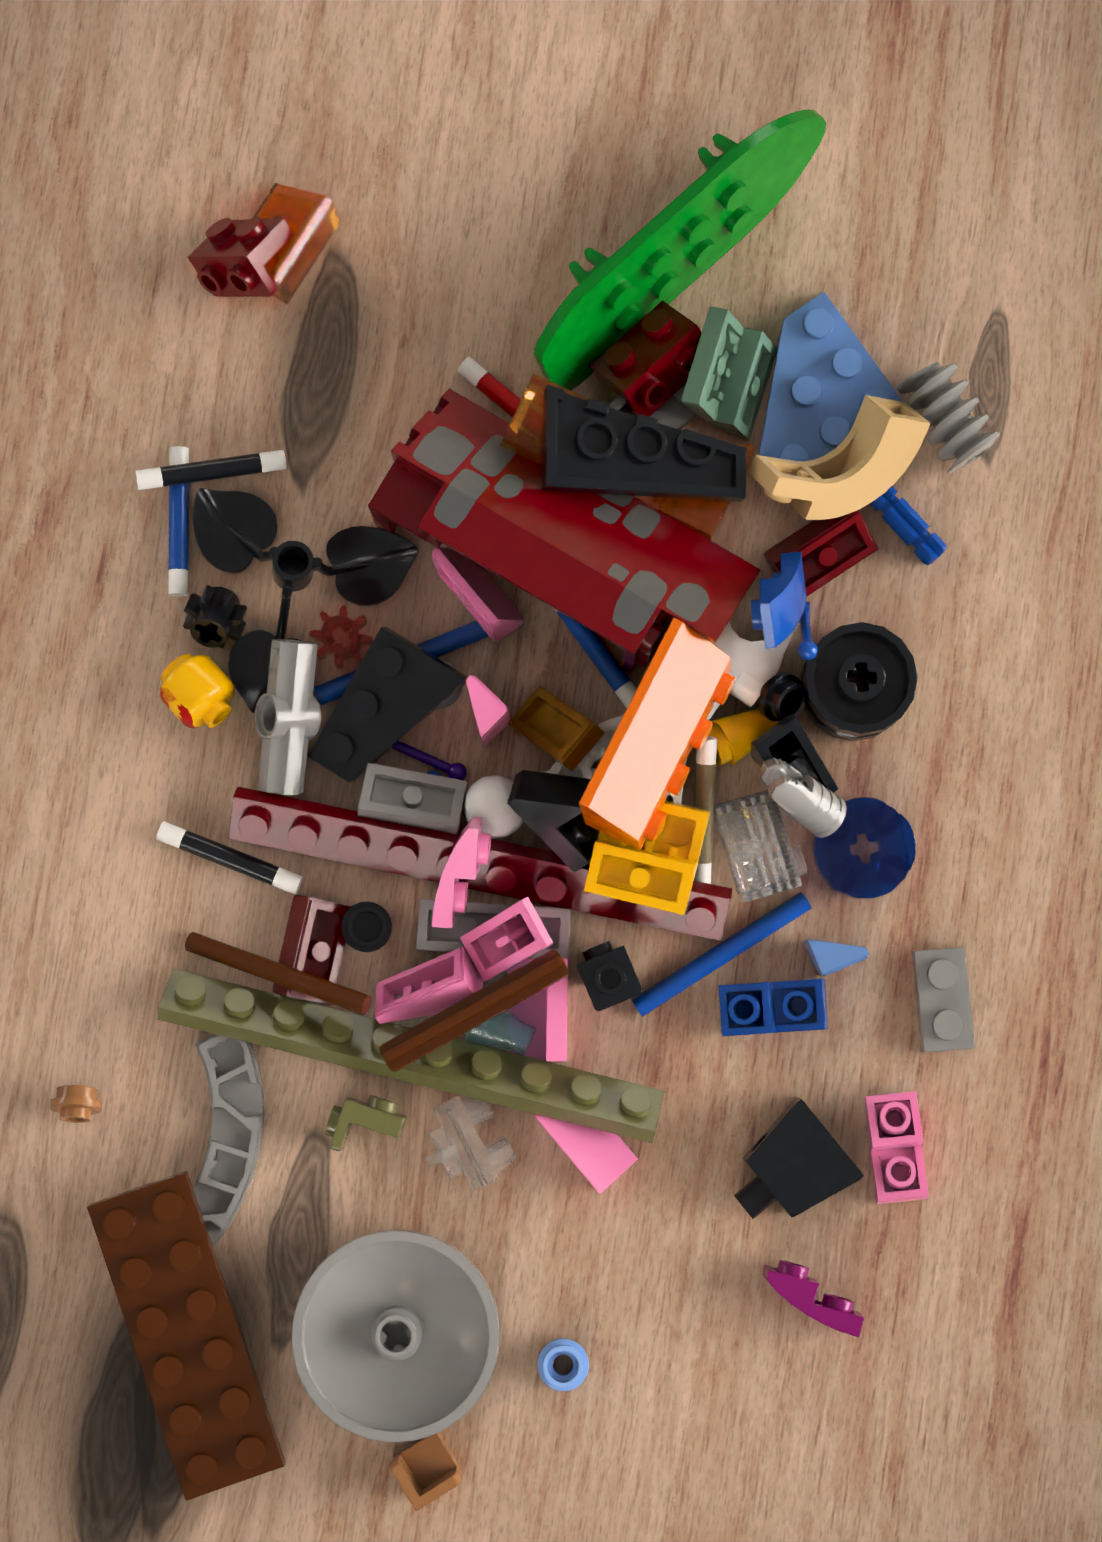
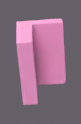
[506,958,568,1061]

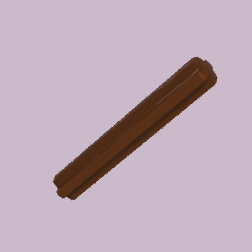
[380,950,569,1072]

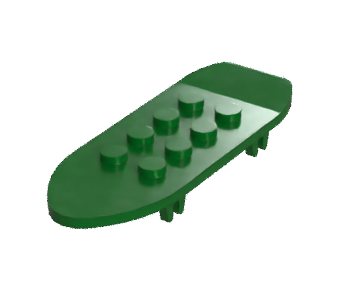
[534,109,826,394]

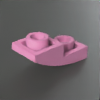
[432,817,491,928]
[865,1091,929,1205]

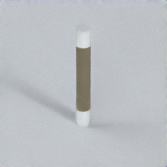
[694,736,717,884]

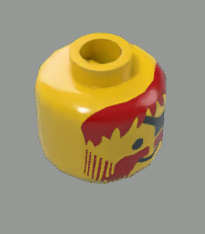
[160,653,235,728]

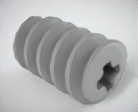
[897,362,1000,474]

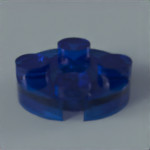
[813,797,916,899]

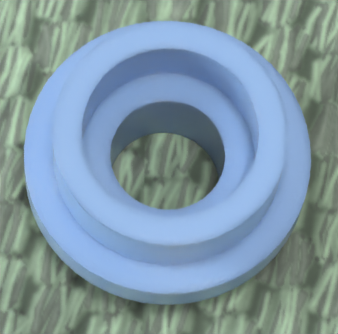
[538,1338,589,1391]

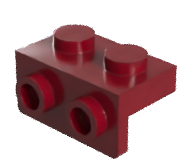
[187,217,294,297]
[590,301,702,417]

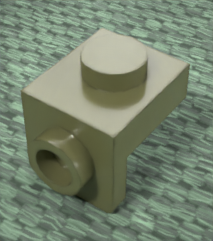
[325,1095,407,1152]

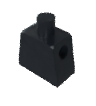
[734,1097,864,1219]

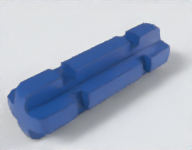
[870,486,947,565]

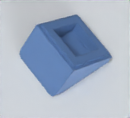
[804,939,870,976]

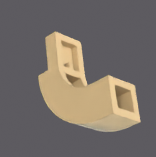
[748,395,931,520]

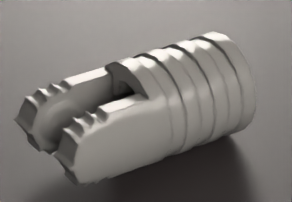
[759,758,847,838]

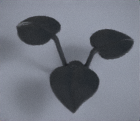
[193,488,418,714]

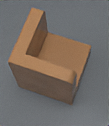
[389,1433,463,1511]

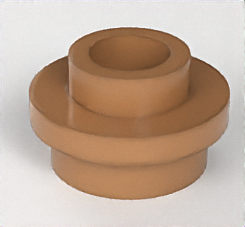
[50,1085,102,1123]

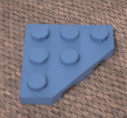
[758,292,903,461]

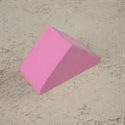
[460,897,553,982]

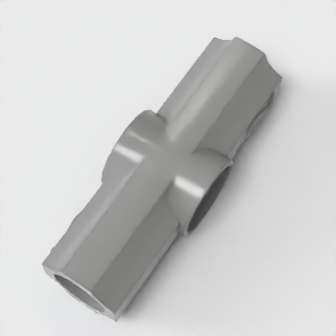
[255,639,321,795]

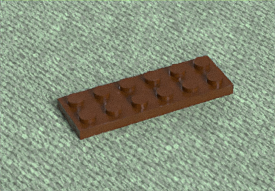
[87,1171,285,1501]

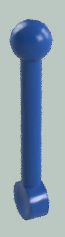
[798,602,818,660]

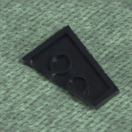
[307,627,468,782]

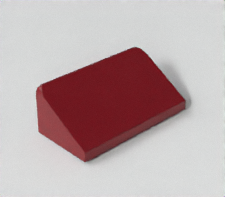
[764,510,879,597]
[273,895,351,1006]

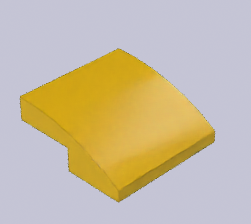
[584,801,710,915]

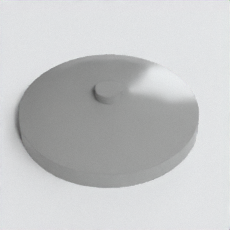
[292,1229,500,1442]

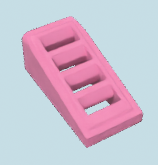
[375,947,483,1024]

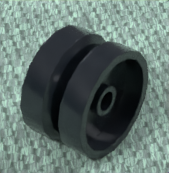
[800,622,918,741]

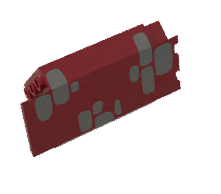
[368,388,761,675]

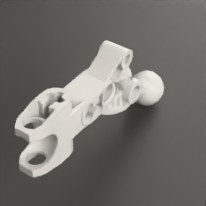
[463,620,799,839]

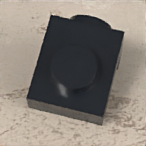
[576,941,642,1011]

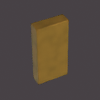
[508,686,605,771]

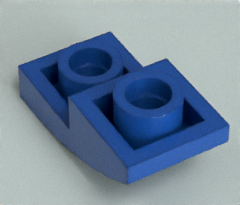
[751,551,807,649]
[718,978,828,1036]

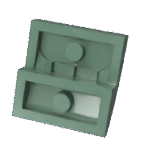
[681,306,777,441]

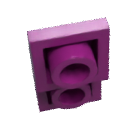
[762,1260,864,1338]

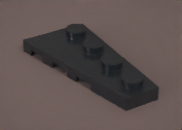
[542,385,746,502]

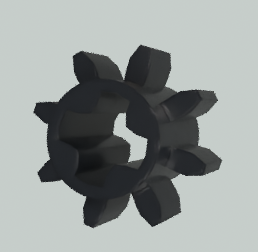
[183,585,247,648]

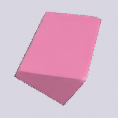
[432,547,524,643]
[465,675,510,747]
[534,1114,638,1194]

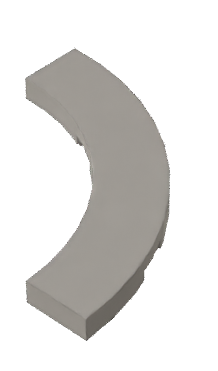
[193,1034,264,1248]

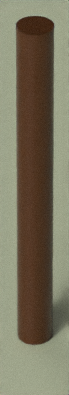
[185,932,372,1015]

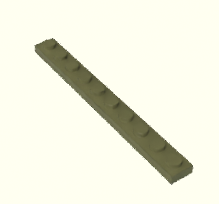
[157,969,665,1143]

